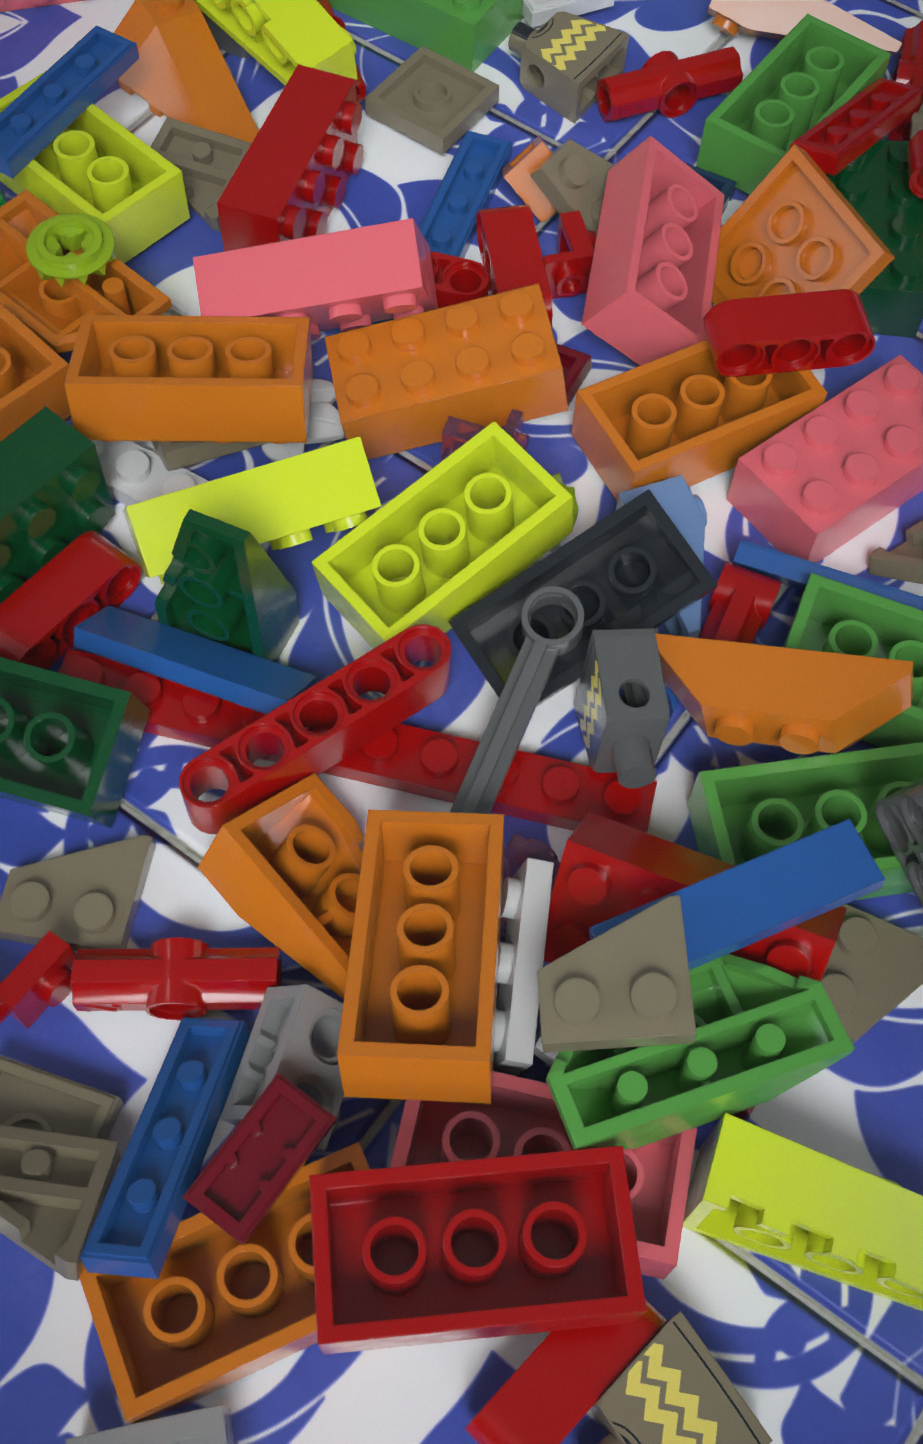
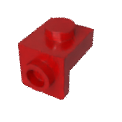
[543,210,596,299]
[0,930,76,1029]

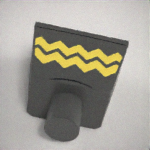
[574,628,669,788]

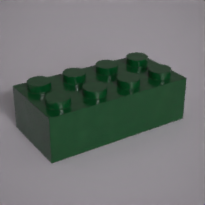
[825,139,923,338]
[0,406,116,604]
[0,657,150,828]

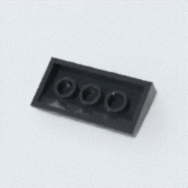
[448,489,718,707]

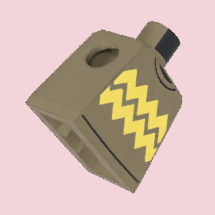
[508,11,629,124]
[590,1311,773,1444]

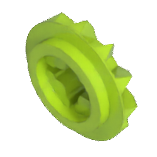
[26,213,116,287]

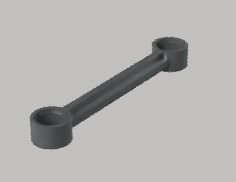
[450,586,584,814]

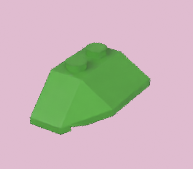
[546,954,855,1150]

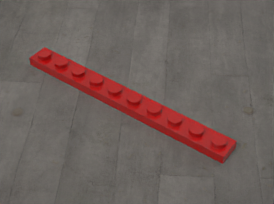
[58,649,657,833]

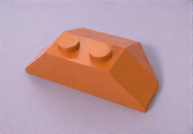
[0,190,172,354]
[655,633,913,754]

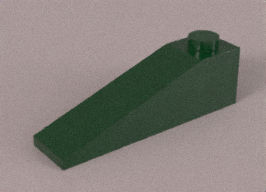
[154,509,299,662]

